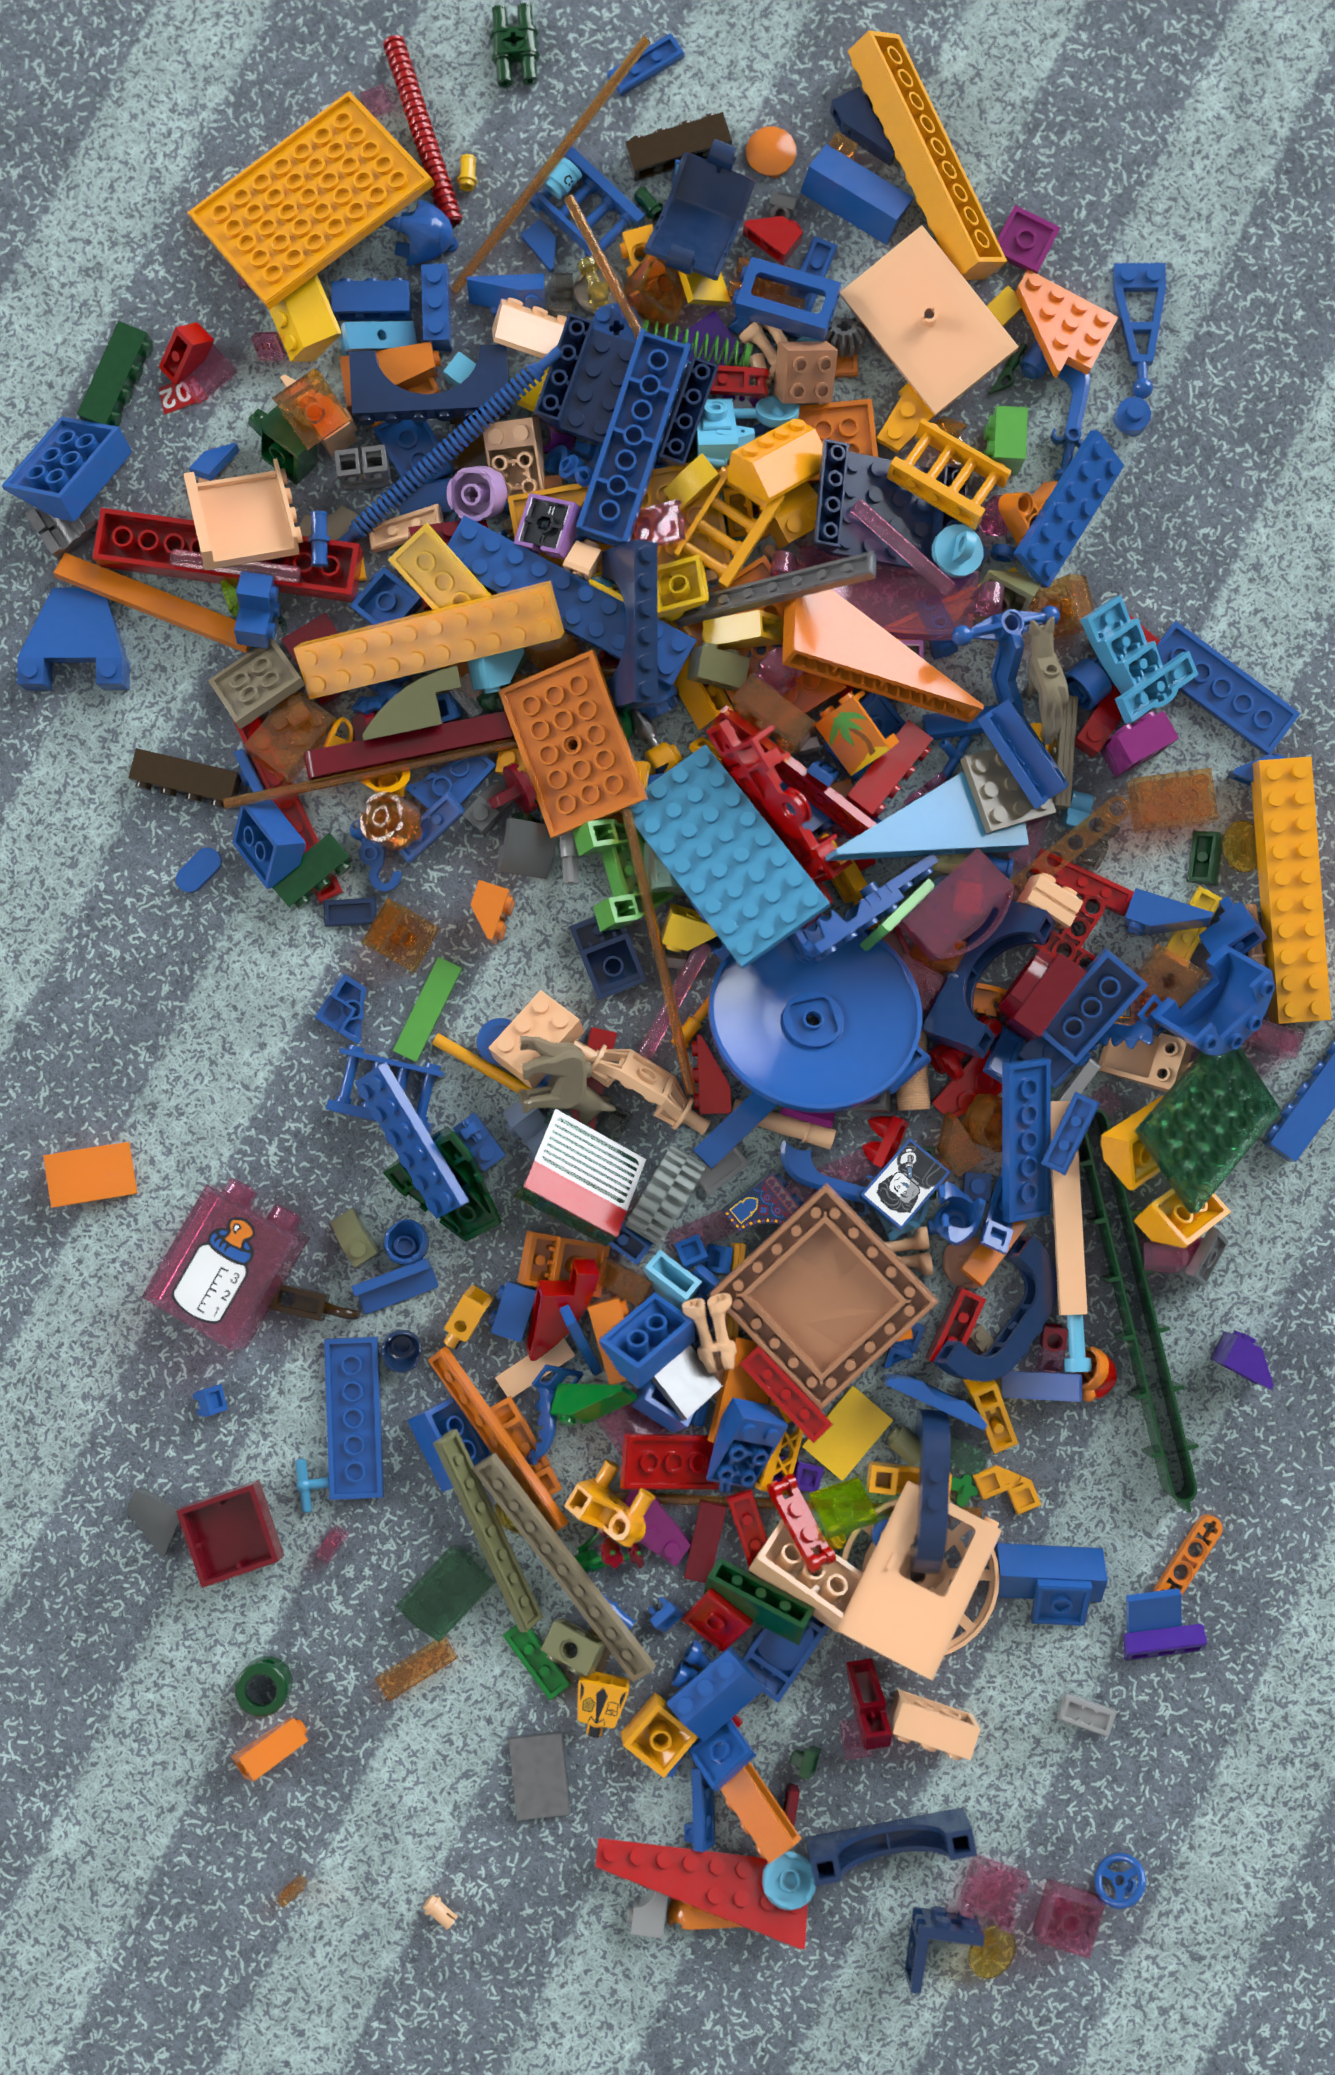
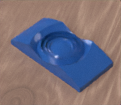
[881,1374,987,1431]
[742,1616,829,1703]

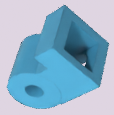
[1060,790,1093,833]

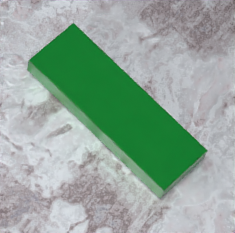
[503,1625,571,1701]

